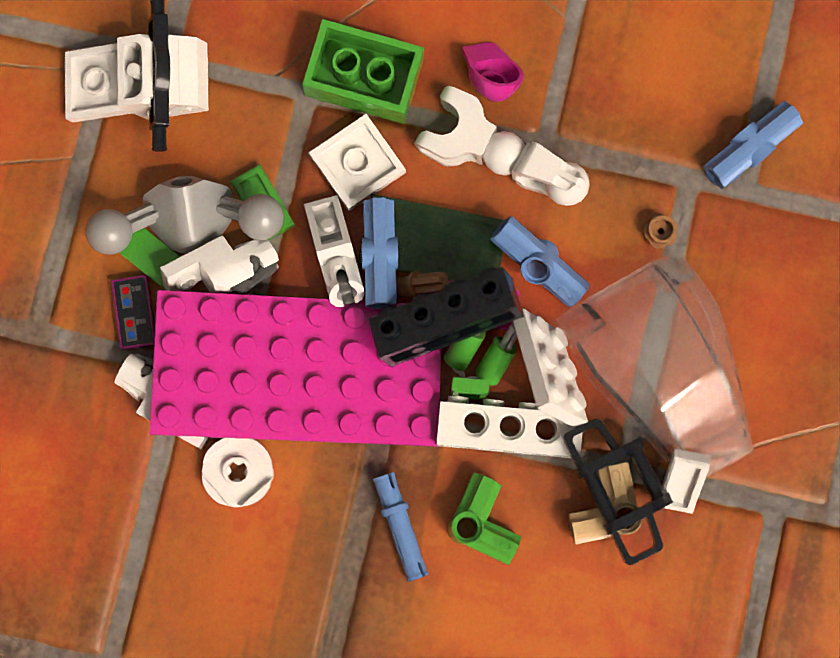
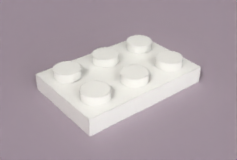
[513,309,588,428]

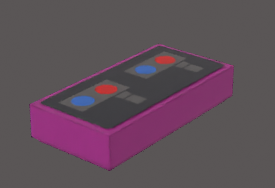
[111,275,155,351]

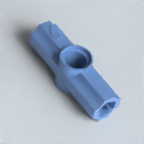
[703,101,803,190]
[362,198,398,309]
[490,216,590,307]

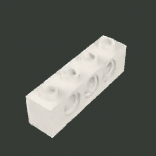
[436,396,582,458]

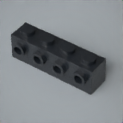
[368,267,525,367]

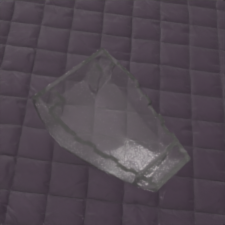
[554,251,754,479]

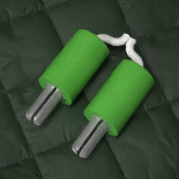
[443,323,518,385]

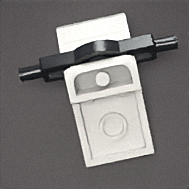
[65,0,209,152]

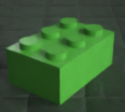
[302,19,424,124]

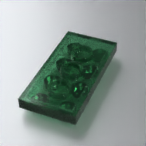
[357,194,504,281]

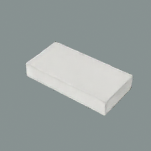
[662,448,710,514]

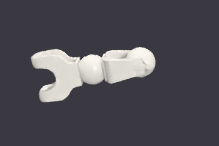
[414,86,590,206]

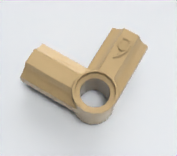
[568,462,643,545]

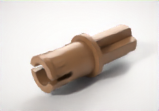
[396,271,450,298]

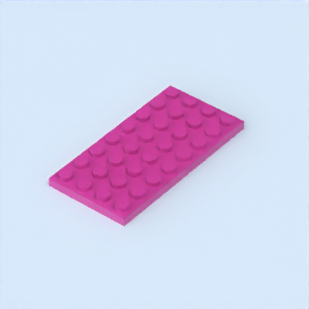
[150,290,441,447]

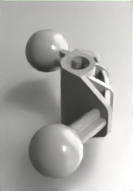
[86,176,284,255]

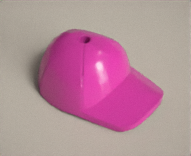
[461,42,524,102]

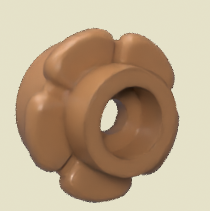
[643,214,678,249]

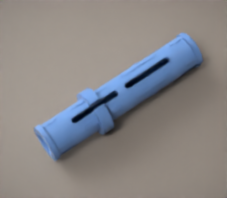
[373,472,429,582]

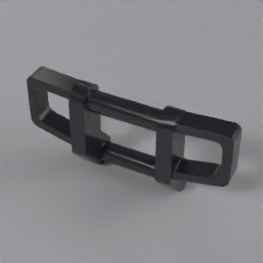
[563,419,674,565]

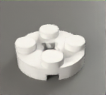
[202,438,274,508]

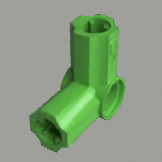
[448,472,521,565]

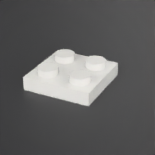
[309,114,406,211]

